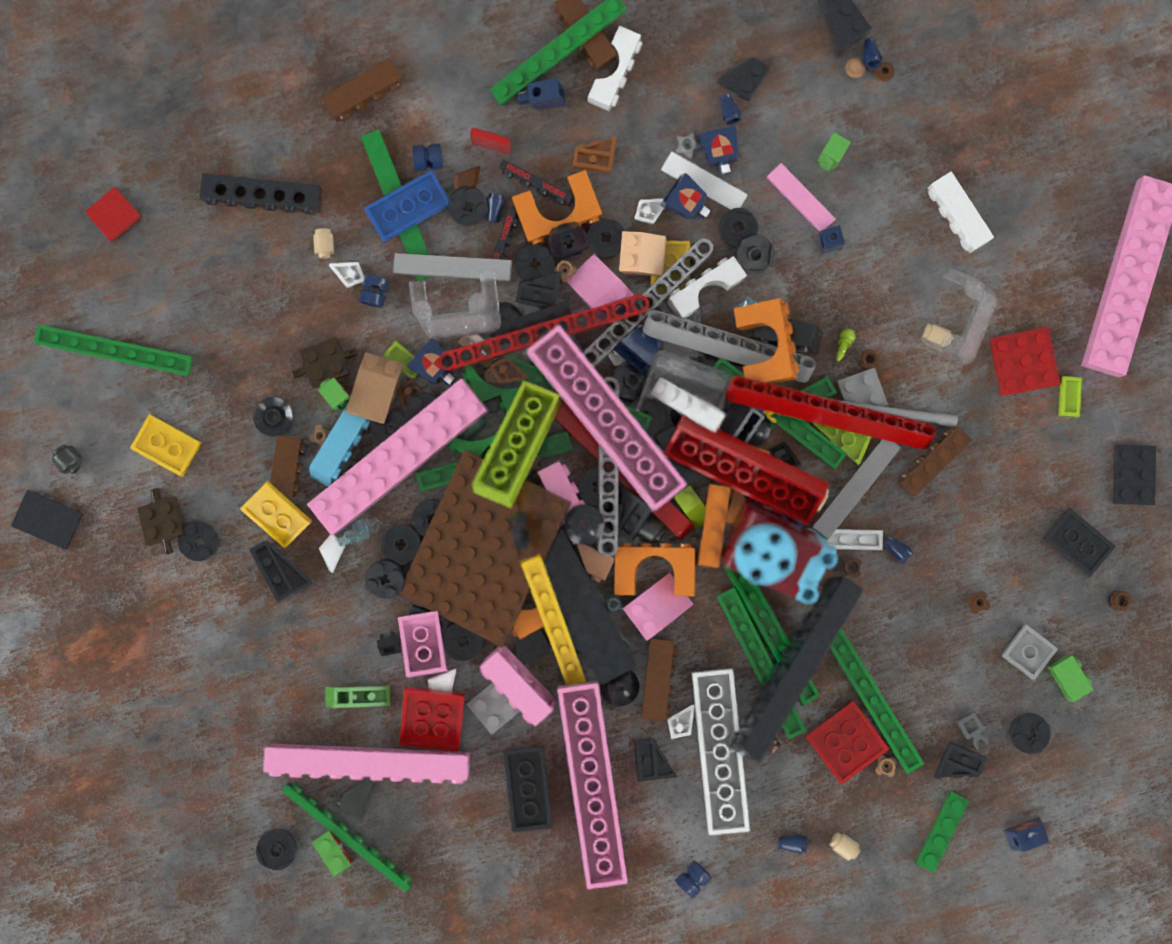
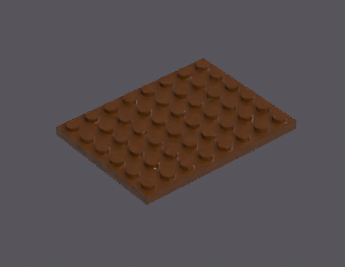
[399,450,572,647]

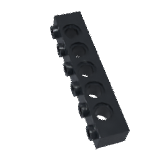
[199,174,323,215]

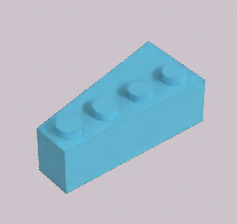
[309,402,372,487]

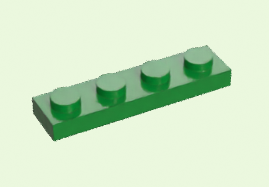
[915,791,969,873]

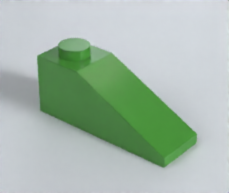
[325,686,390,708]

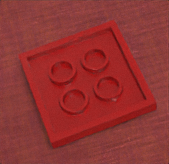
[989,327,1061,397]
[399,686,465,752]
[805,700,889,785]

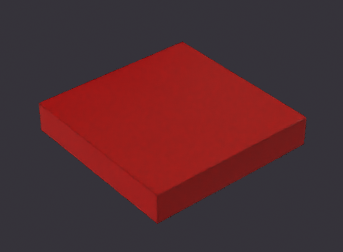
[470,127,512,155]
[85,186,141,242]

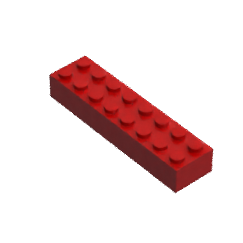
[663,414,829,525]

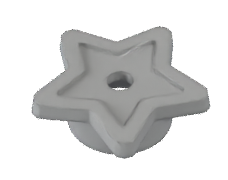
[676,133,701,158]

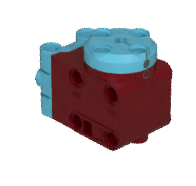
[721,500,837,604]

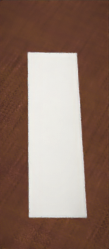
[661,151,748,209]

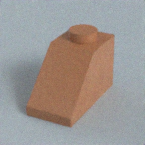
[577,544,615,582]

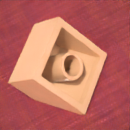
[619,231,666,276]

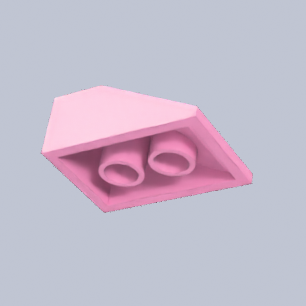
[566,255,634,321]
[623,573,694,641]
[398,611,448,678]

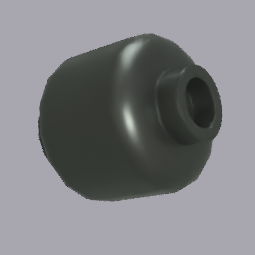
[52,444,83,474]
[638,515,666,544]

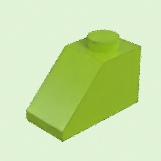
[674,486,706,529]

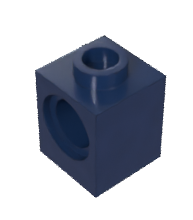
[818,225,845,253]

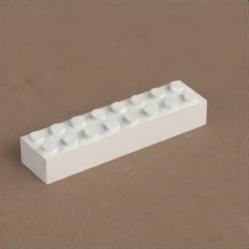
[691,668,750,835]

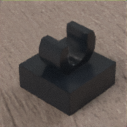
[377,631,401,656]

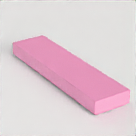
[767,163,835,232]

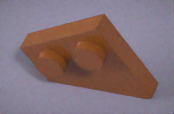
[572,136,617,174]

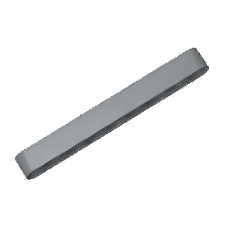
[583,238,713,368]
[642,310,816,382]
[597,377,619,556]

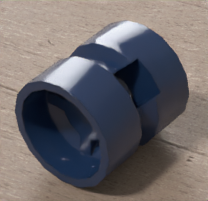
[412,143,443,171]
[358,274,390,308]
[675,860,713,899]

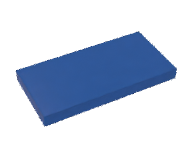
[364,170,449,243]

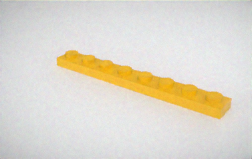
[520,554,586,685]

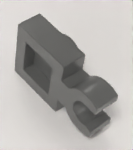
[956,712,989,750]

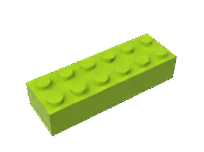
[472,380,561,508]

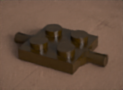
[292,337,358,389]
[137,488,185,555]

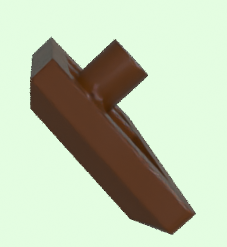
[453,166,480,190]
[489,357,528,384]
[397,378,423,415]

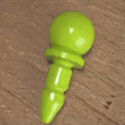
[836,329,856,362]

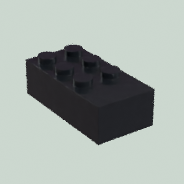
[503,745,553,833]

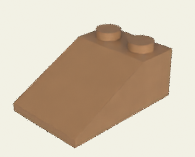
[346,352,404,424]

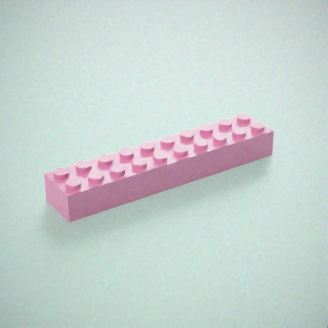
[1081,175,1172,378]
[526,325,687,511]
[307,379,489,536]
[558,680,627,889]
[264,743,470,784]

